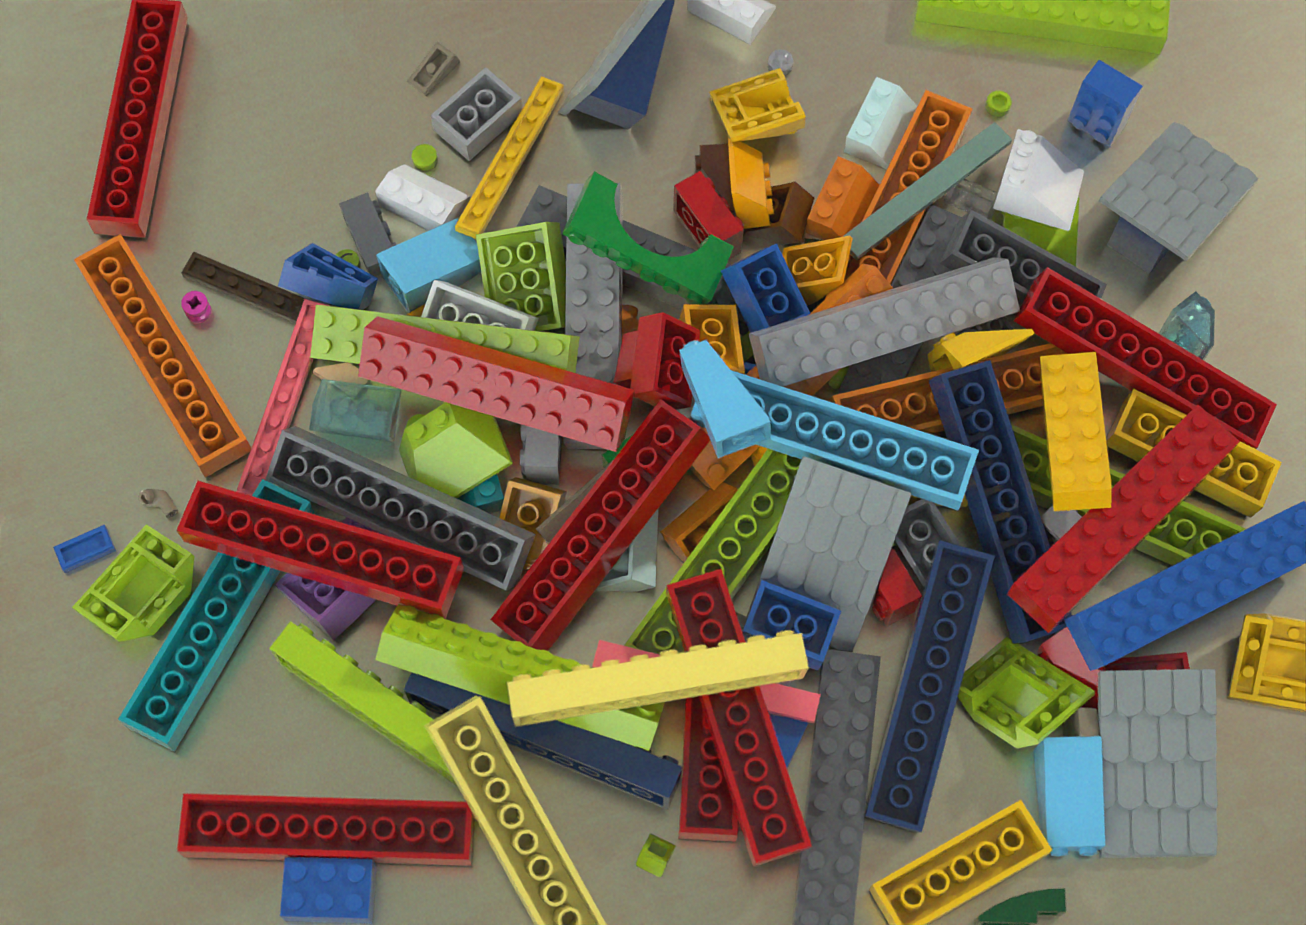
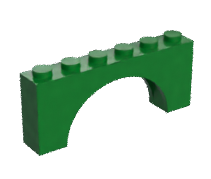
[562,171,734,305]

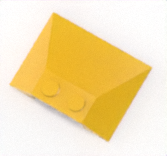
[709,68,806,142]
[927,329,1034,372]
[1228,613,1306,710]

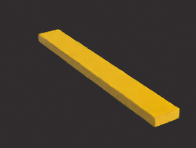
[455,76,564,239]

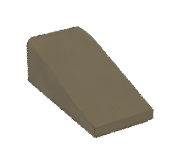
[407,42,460,96]
[1062,708,1100,737]

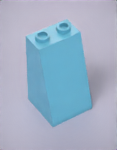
[376,218,481,313]
[679,340,771,458]
[1033,736,1105,856]

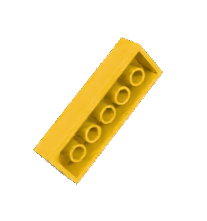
[1040,352,1112,511]
[1106,389,1282,518]
[869,800,1052,925]

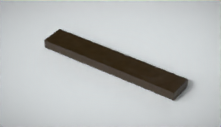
[181,251,306,324]

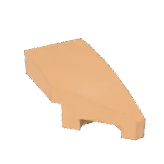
[312,362,368,400]

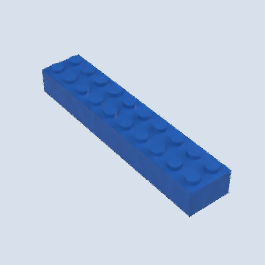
[1064,500,1306,671]

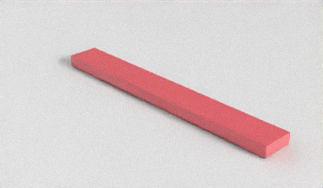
[236,299,330,496]
[592,640,821,724]

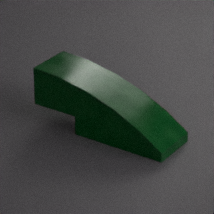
[974,888,1066,925]

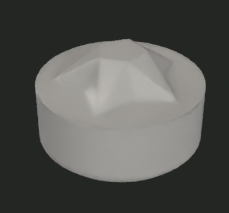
[768,49,793,75]

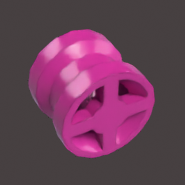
[181,291,211,323]

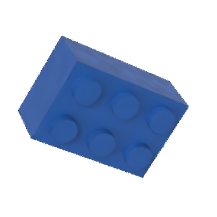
[1067,60,1143,146]
[721,243,810,333]
[742,580,841,671]
[280,857,377,924]

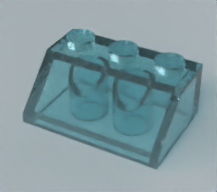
[1159,291,1215,360]
[309,379,401,442]

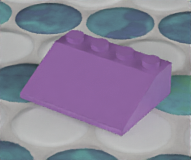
[275,517,384,640]

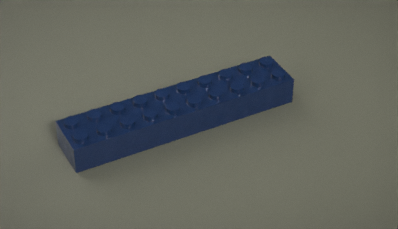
[929,360,1072,644]
[865,540,995,833]
[404,672,682,810]

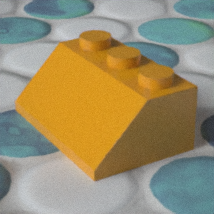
[728,138,774,229]

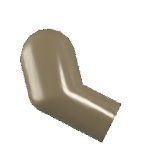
[138,489,178,518]

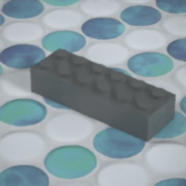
[940,210,1107,307]

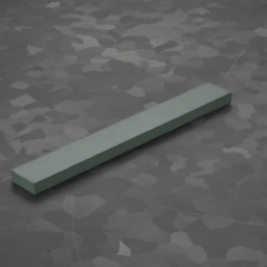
[843,122,1012,261]

